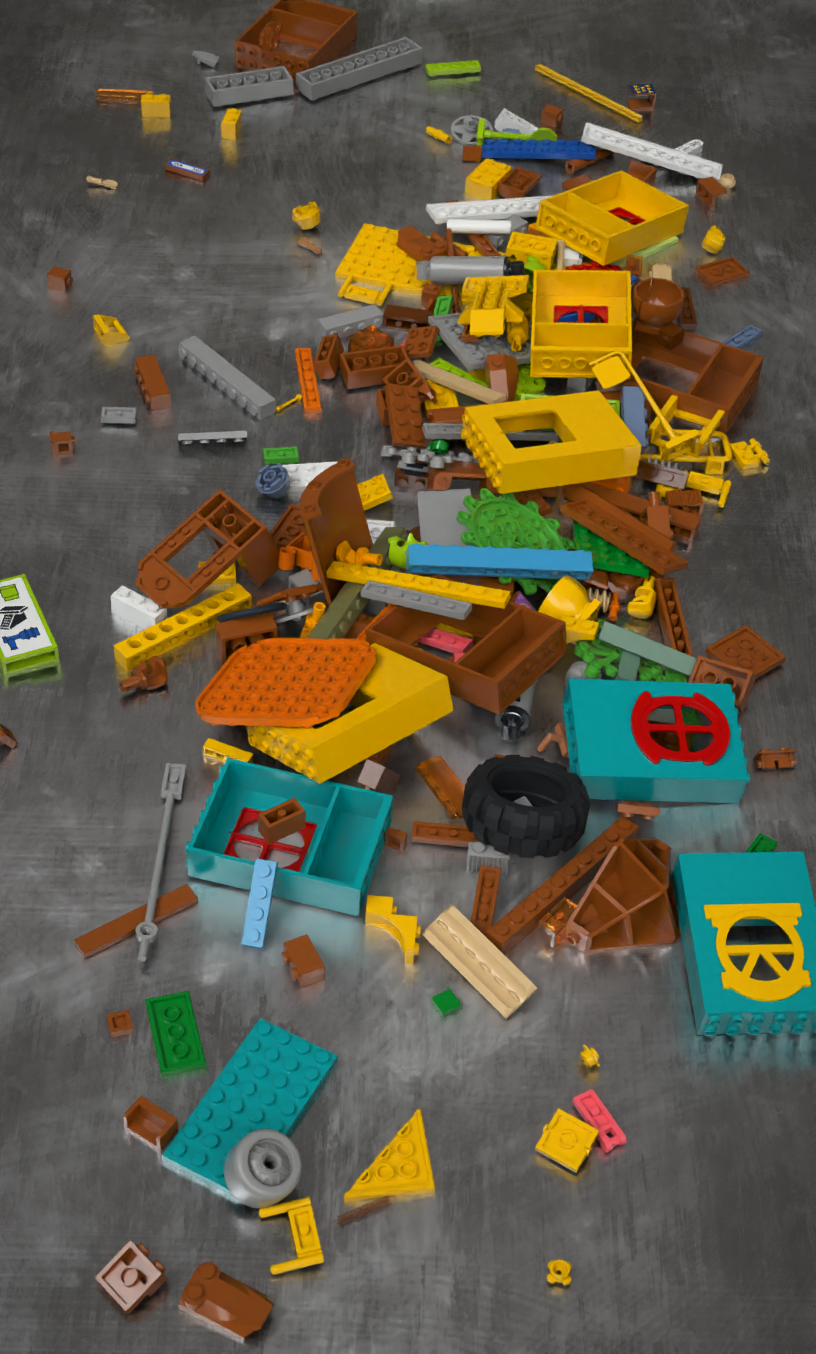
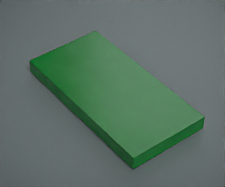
[145,991,207,1077]

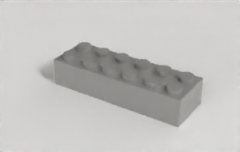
[205,66,293,107]

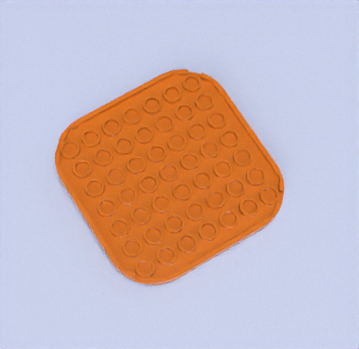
[195,638,377,728]

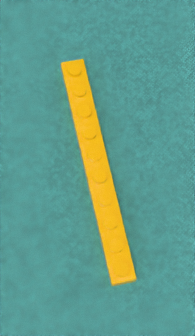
[326,561,511,609]

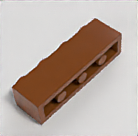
[133,355,171,411]

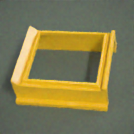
[649,395,725,458]

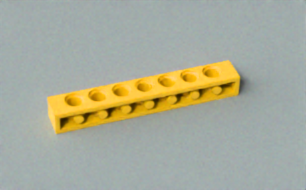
[113,583,252,672]

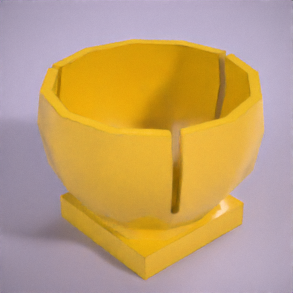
[538,575,601,645]

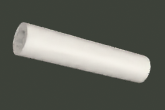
[447,219,512,235]

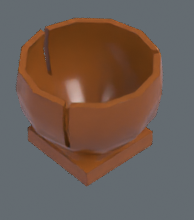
[632,278,684,336]

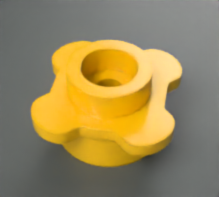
[579,1044,600,1068]
[547,1260,572,1285]

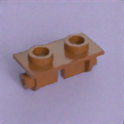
[753,747,797,770]

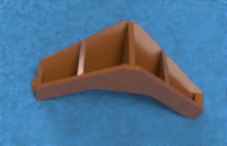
[564,837,681,953]

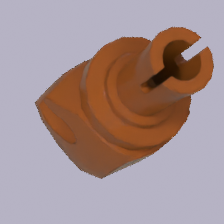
[119,656,168,693]

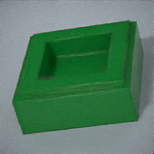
[431,989,462,1018]

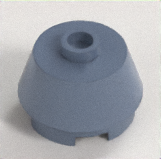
[255,463,290,499]

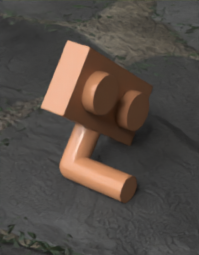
[537,723,569,759]

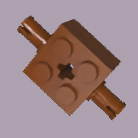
[640,491,673,539]

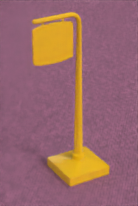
[589,351,698,463]

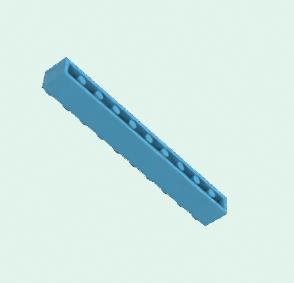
[405,543,593,580]

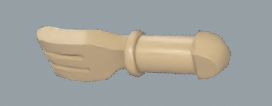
[86,176,118,189]

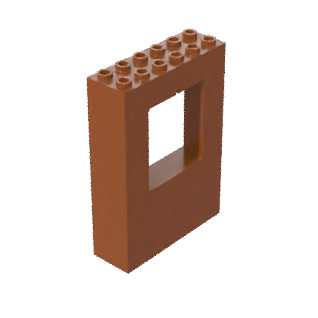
[235,0,358,83]
[595,317,764,434]
[365,574,567,714]

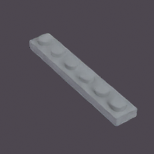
[360,580,472,620]

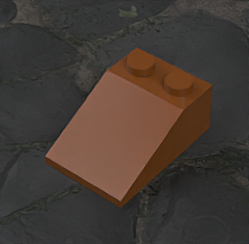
[688,655,755,714]

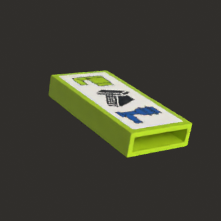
[0,574,60,675]

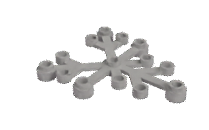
[381,445,479,468]

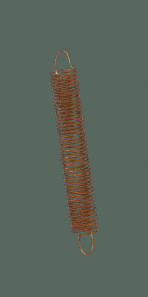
[331,1195,397,1225]

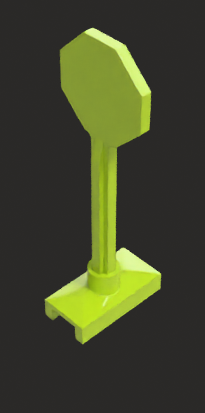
[477,119,558,148]

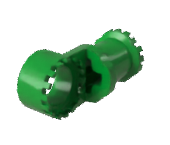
[427,439,449,455]

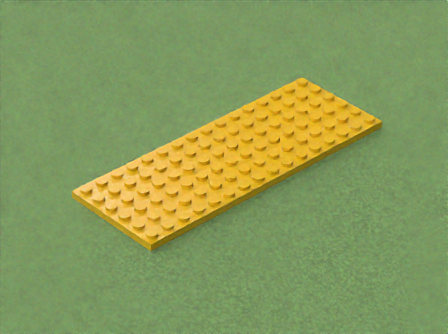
[335,223,566,320]

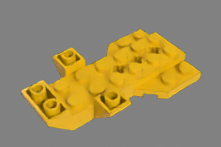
[458,275,529,337]

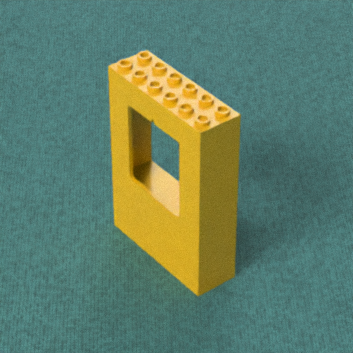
[461,390,642,494]
[245,643,454,784]

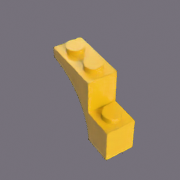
[561,616,599,645]
[365,895,421,964]

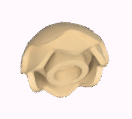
[719,174,736,189]

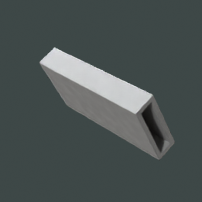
[417,489,471,547]

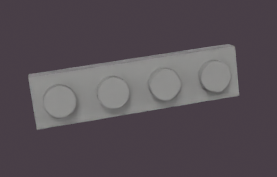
[178,431,247,445]

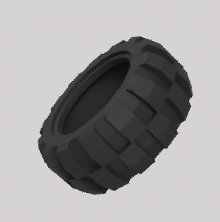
[462,755,590,859]

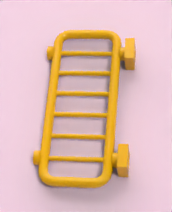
[639,426,732,475]

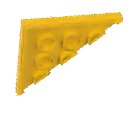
[344,1109,435,1202]

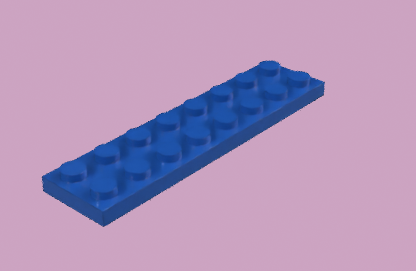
[481,139,597,159]

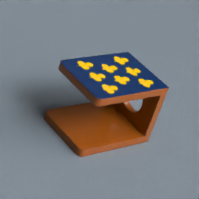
[627,84,656,111]

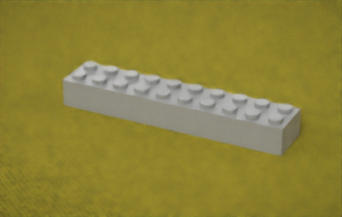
[296,37,423,101]

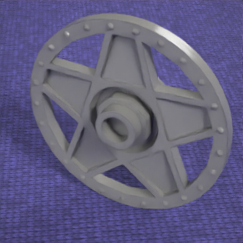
[451,115,493,146]
[273,599,324,624]

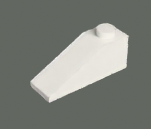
[495,108,539,135]

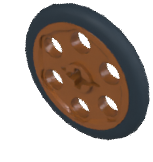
[217,602,287,623]

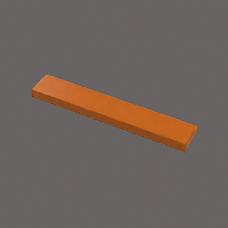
[295,348,321,414]

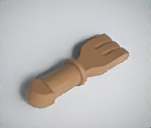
[296,237,322,255]

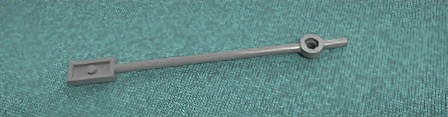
[136,763,186,961]

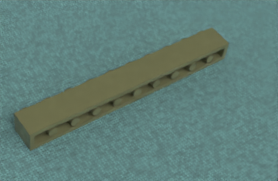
[308,527,408,640]

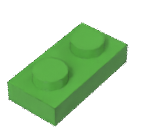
[263,446,299,465]

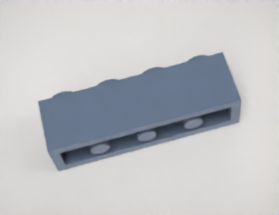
[621,386,648,455]

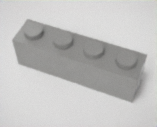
[317,304,383,339]

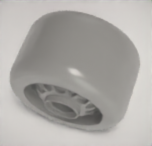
[224,1129,302,1208]

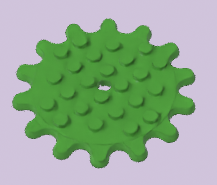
[456,488,574,595]

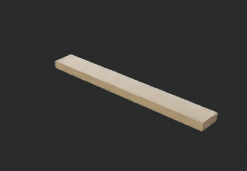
[412,359,506,404]

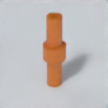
[608,593,620,621]

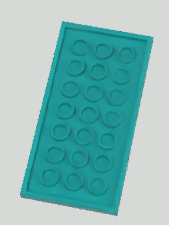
[162,1018,338,1197]

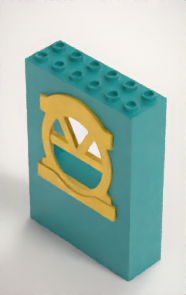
[671,851,816,1036]

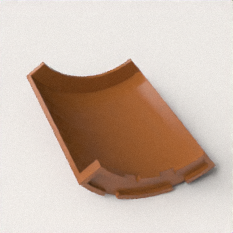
[299,458,373,607]

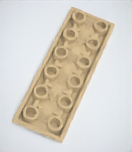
[420,904,538,1019]

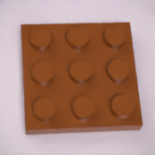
[705,625,786,679]

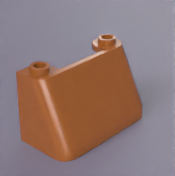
[427,461,502,498]

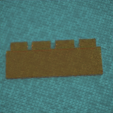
[96,89,154,103]
[415,755,465,819]

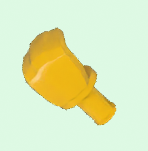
[702,225,726,254]
[507,316,529,352]
[628,575,657,619]

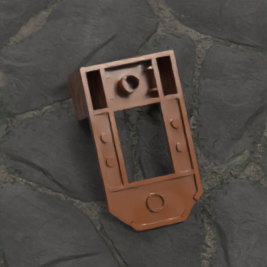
[136,489,280,609]

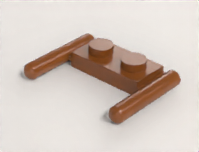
[257,583,323,606]

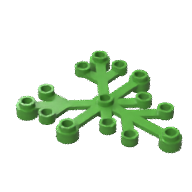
[573,618,669,682]

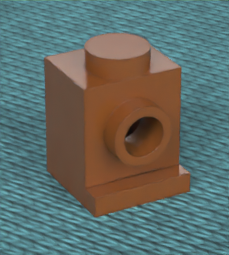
[49,431,76,456]

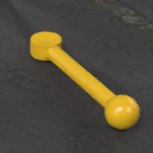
[276,394,302,412]

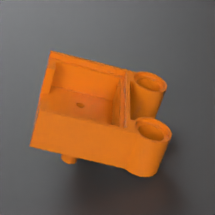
[278,533,320,581]

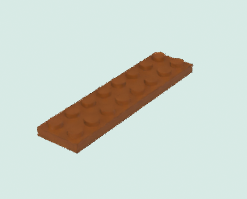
[560,499,689,575]

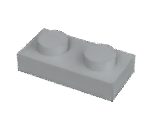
[101,407,137,424]

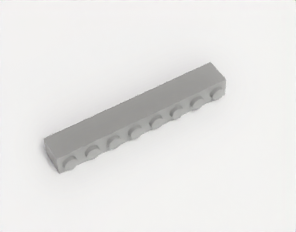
[179,336,276,420]

